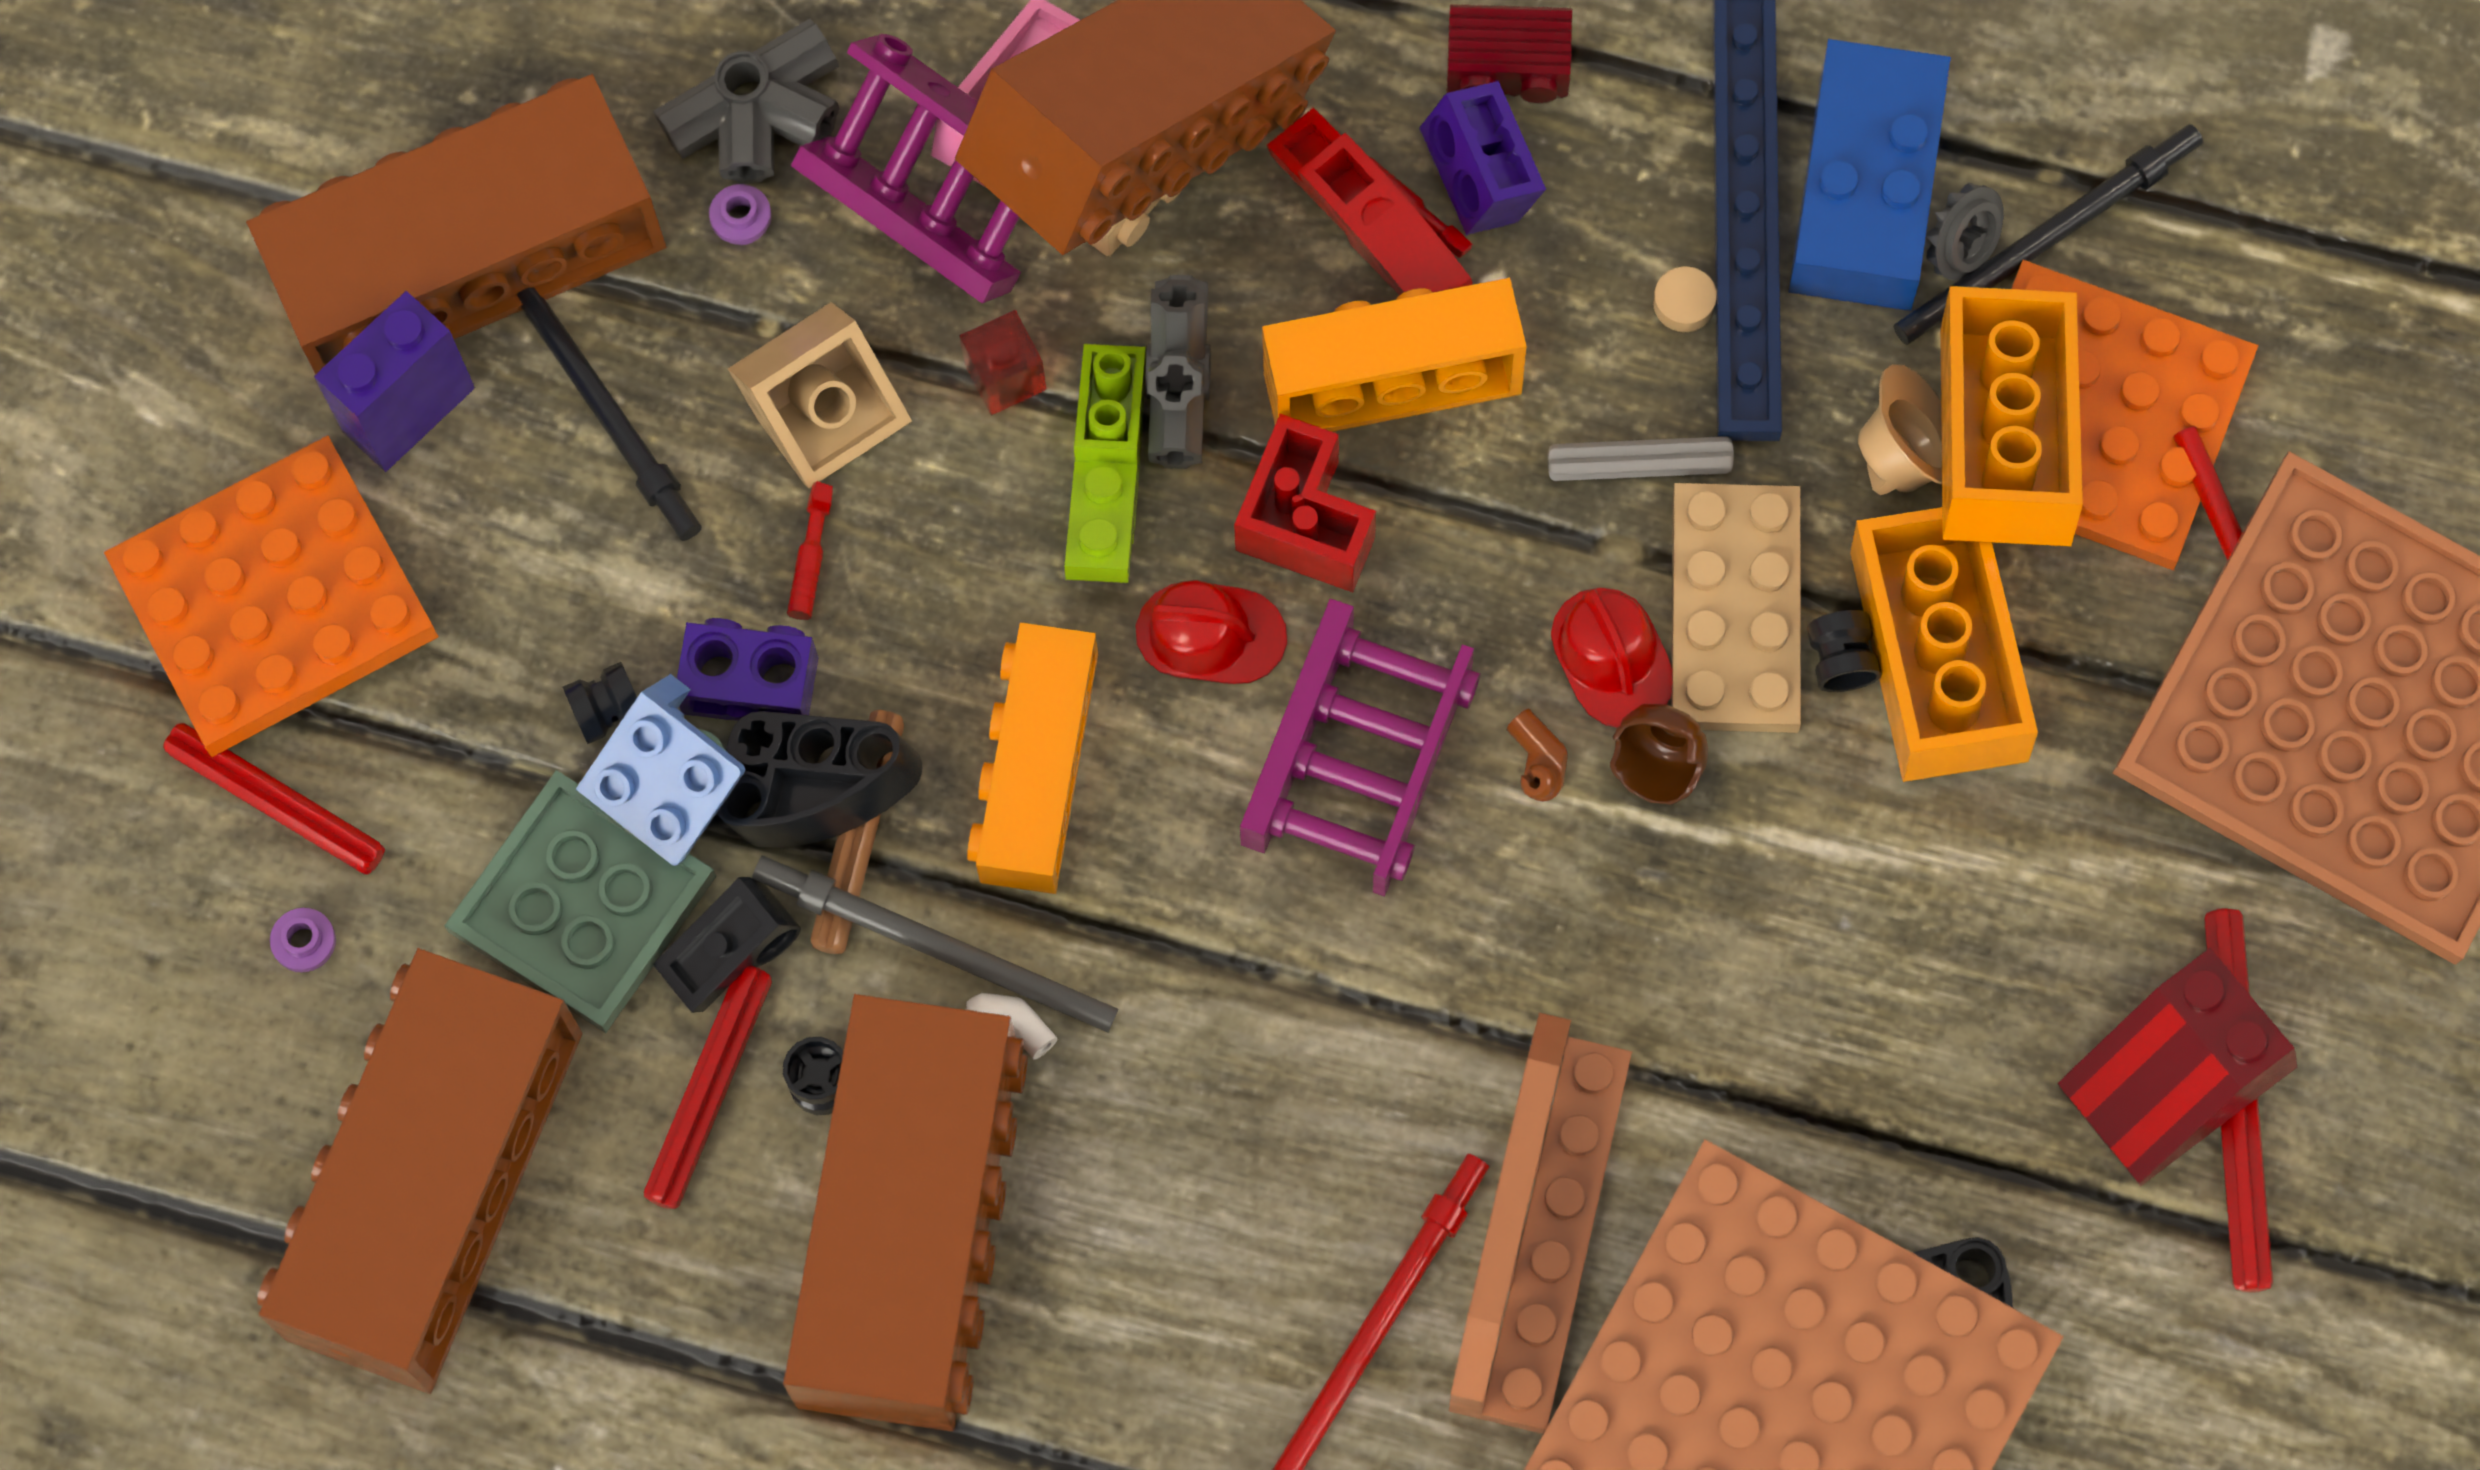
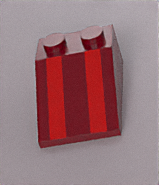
[2057,948,2298,1187]

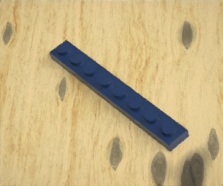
[1712,0,1782,441]

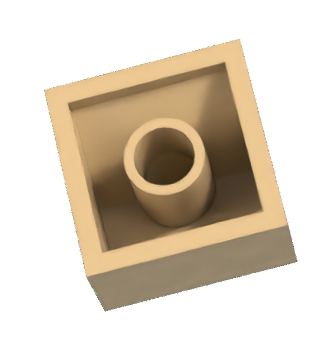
[728,302,912,488]

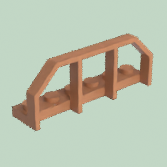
[1448,1013,1632,1434]

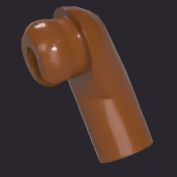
[1506,708,1568,802]

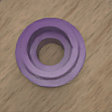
[709,184,771,245]
[270,908,336,972]

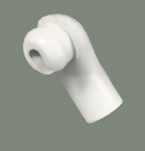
[964,993,1058,1060]

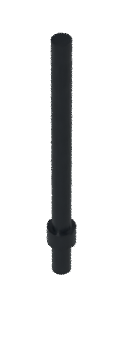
[1894,124,2203,345]
[517,287,702,541]

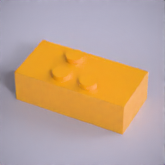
[1262,278,1527,432]
[1940,286,2083,547]
[1850,507,2038,782]

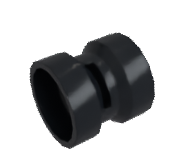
[1807,610,1882,692]
[562,662,637,744]
[783,1037,843,1115]

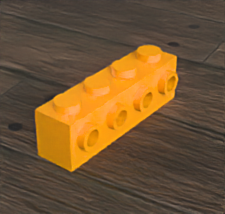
[967,622,1098,894]

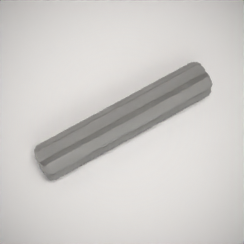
[1547,436,1734,481]

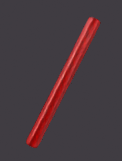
[2204,908,2273,1293]

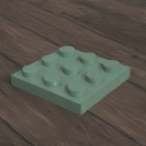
[444,770,716,1033]

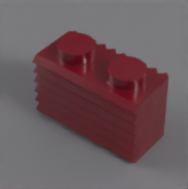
[1447,4,1572,104]

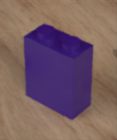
[314,291,475,472]

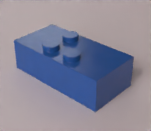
[1788,39,1951,311]

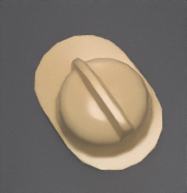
[1858,364,1942,495]

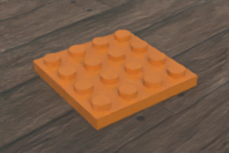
[1941,260,2259,570]
[104,435,439,757]

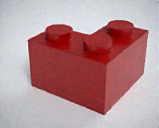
[1234,414,1376,593]

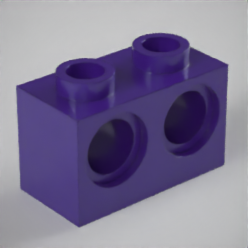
[1419,81,1546,235]
[677,618,818,721]

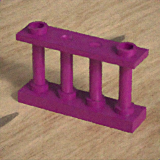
[791,34,1021,304]
[1240,598,1481,897]

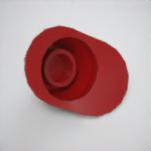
[1136,580,1287,684]
[1551,587,1672,728]

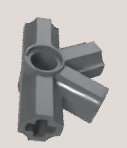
[653,19,840,184]
[1146,275,1211,469]

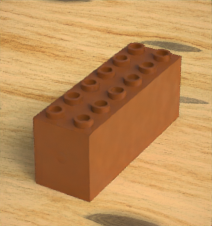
[955,0,1336,255]
[246,74,667,374]
[257,948,583,1395]
[783,994,1028,1432]

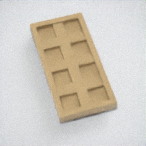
[1671,483,1801,733]

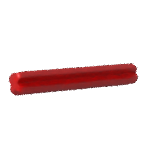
[163,723,385,875]
[644,966,772,1209]

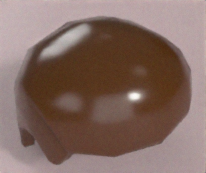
[1610,704,1708,805]

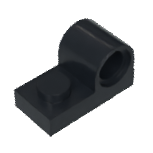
[653,877,801,1013]

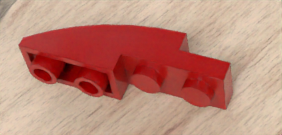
[1267,107,1473,295]

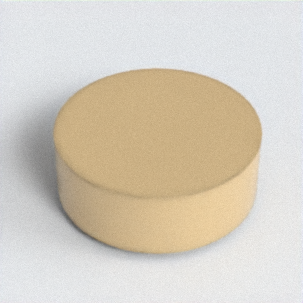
[1653,266,1717,332]

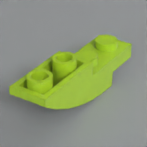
[1064,344,1146,583]

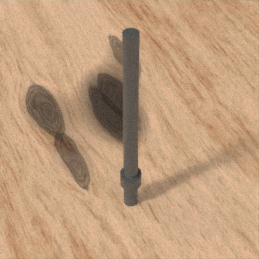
[752,855,1119,1033]

